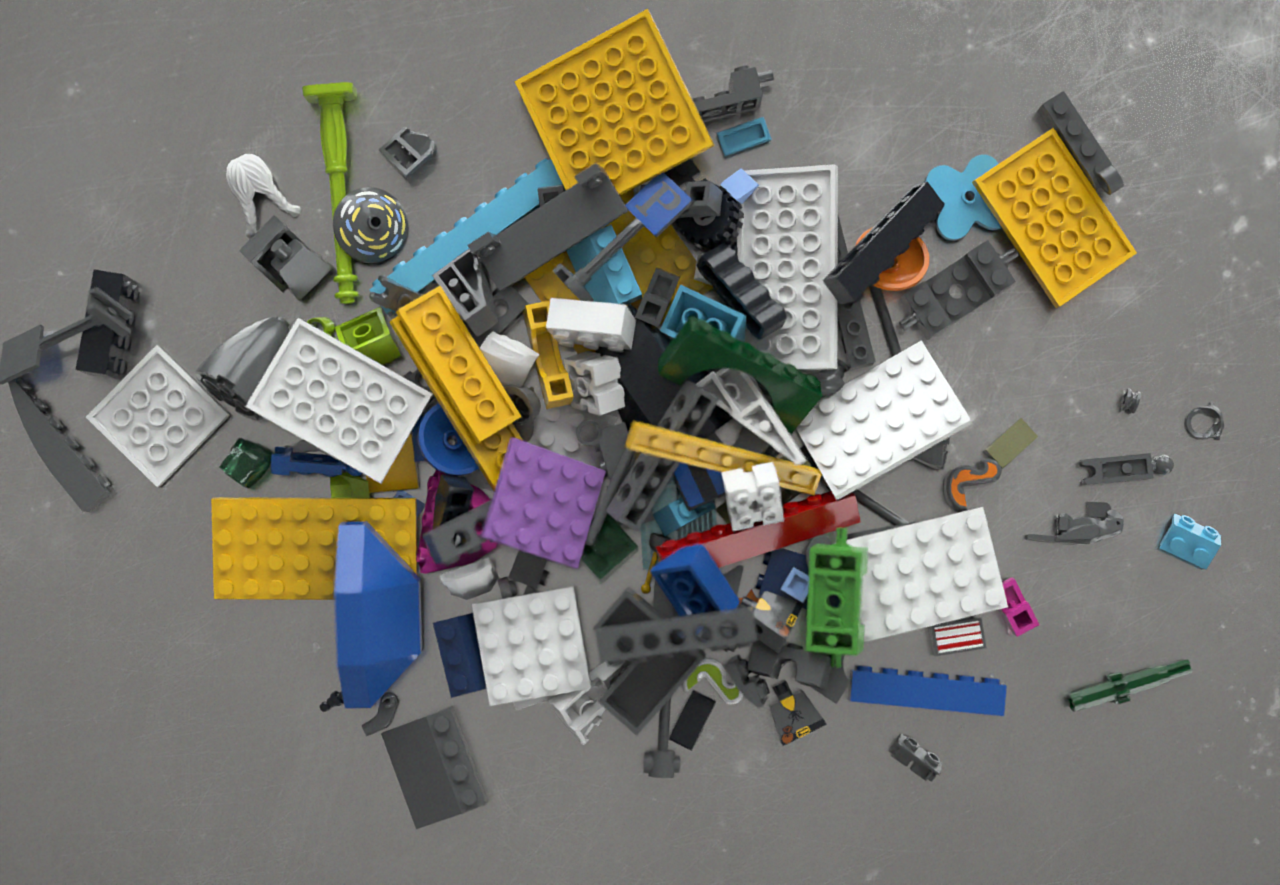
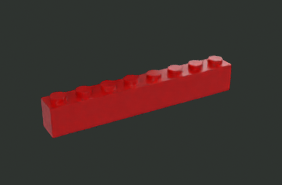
[655,491,861,568]

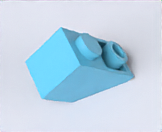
[653,497,716,536]

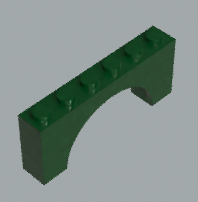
[658,316,822,435]

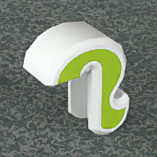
[682,659,743,704]

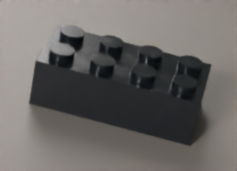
[75,269,138,380]

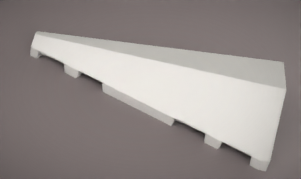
[696,368,806,465]
[548,659,631,745]

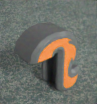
[944,459,1002,512]

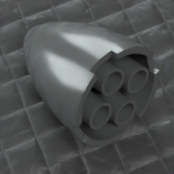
[195,316,290,419]

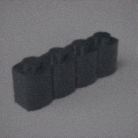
[696,243,787,340]

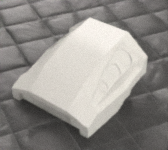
[479,332,540,389]
[440,558,499,600]

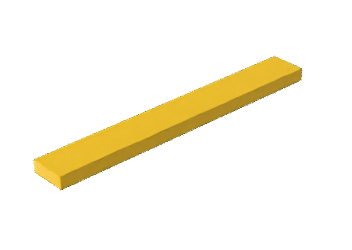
[625,422,822,495]

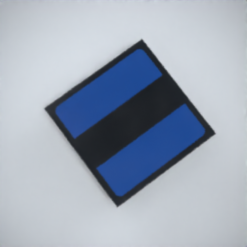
[672,462,726,511]

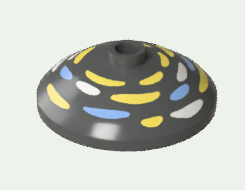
[333,187,408,263]

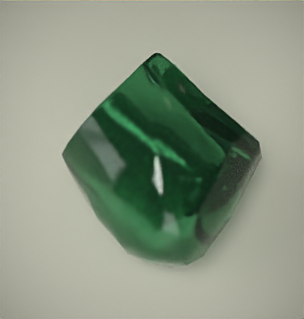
[219,438,273,489]

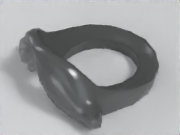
[1186,401,1224,440]

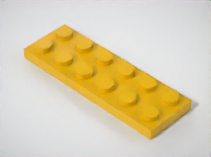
[396,286,522,444]

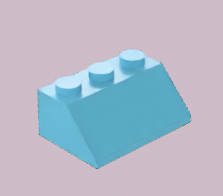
[567,225,642,305]
[660,285,746,342]

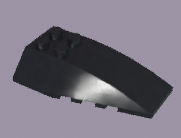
[595,304,734,439]

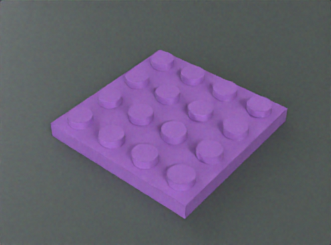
[481,438,606,569]

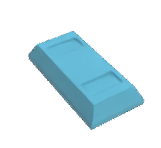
[716,117,772,157]

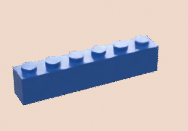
[848,665,1007,716]

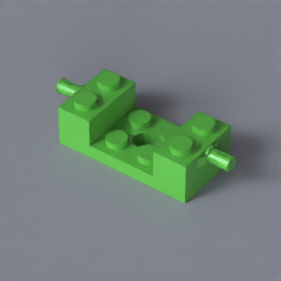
[806,528,868,668]

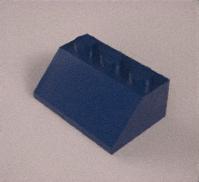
[433,613,487,698]

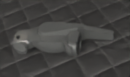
[1027,510,1124,545]

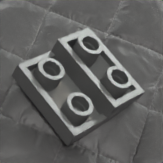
[725,654,770,708]

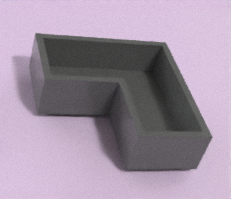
[592,587,706,736]

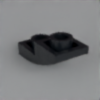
[669,690,716,751]

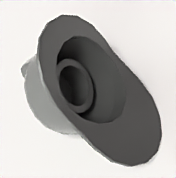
[505,386,541,442]

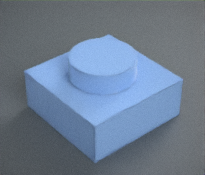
[780,567,809,603]

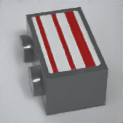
[928,616,987,656]

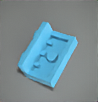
[1160,514,1221,570]

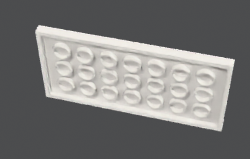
[737,164,838,370]

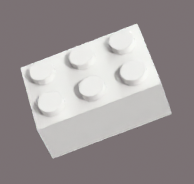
[546,298,636,352]

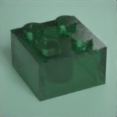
[580,514,638,584]

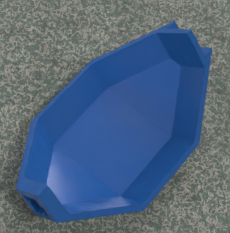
[335,521,422,709]

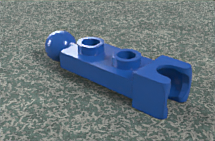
[271,447,363,477]

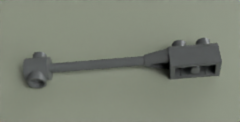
[643,580,680,778]

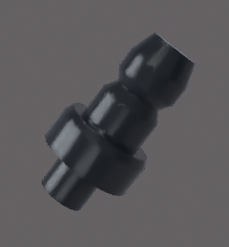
[319,691,344,712]

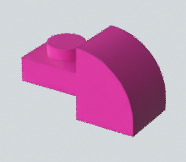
[998,577,1039,637]

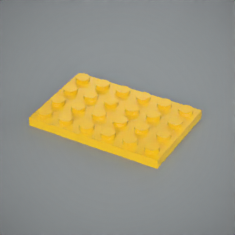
[972,128,1137,308]

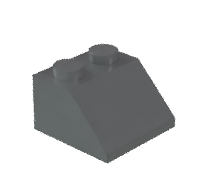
[239,215,304,291]

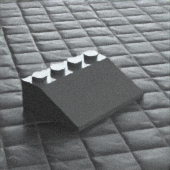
[381,706,488,829]

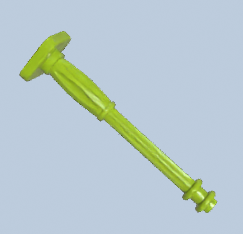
[302,82,359,304]

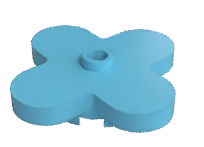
[925,155,1002,241]

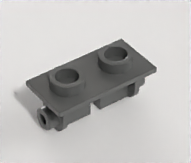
[889,733,943,782]

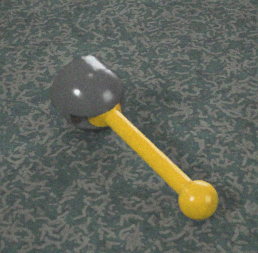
[641,532,671,594]

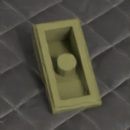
[984,418,1038,469]

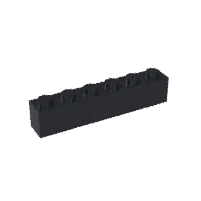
[822,181,945,304]

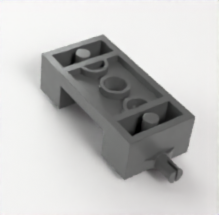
[692,65,774,121]
[899,240,1019,340]

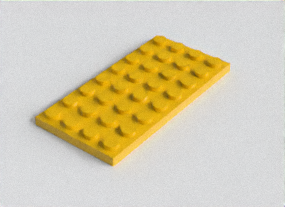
[211,497,418,600]

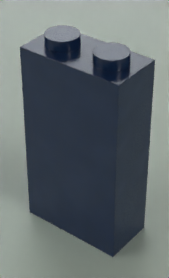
[755,548,841,610]

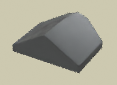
[379,127,435,178]

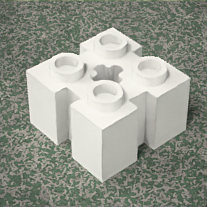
[564,351,625,415]
[722,462,784,531]

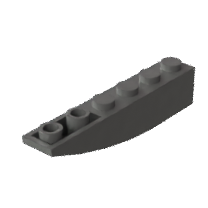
[8,377,112,512]

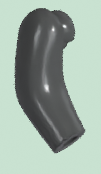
[361,693,398,736]

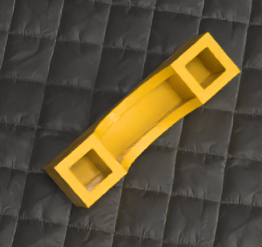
[523,300,574,409]

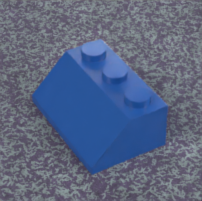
[650,544,740,616]

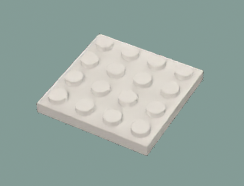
[86,345,230,488]
[472,586,592,706]

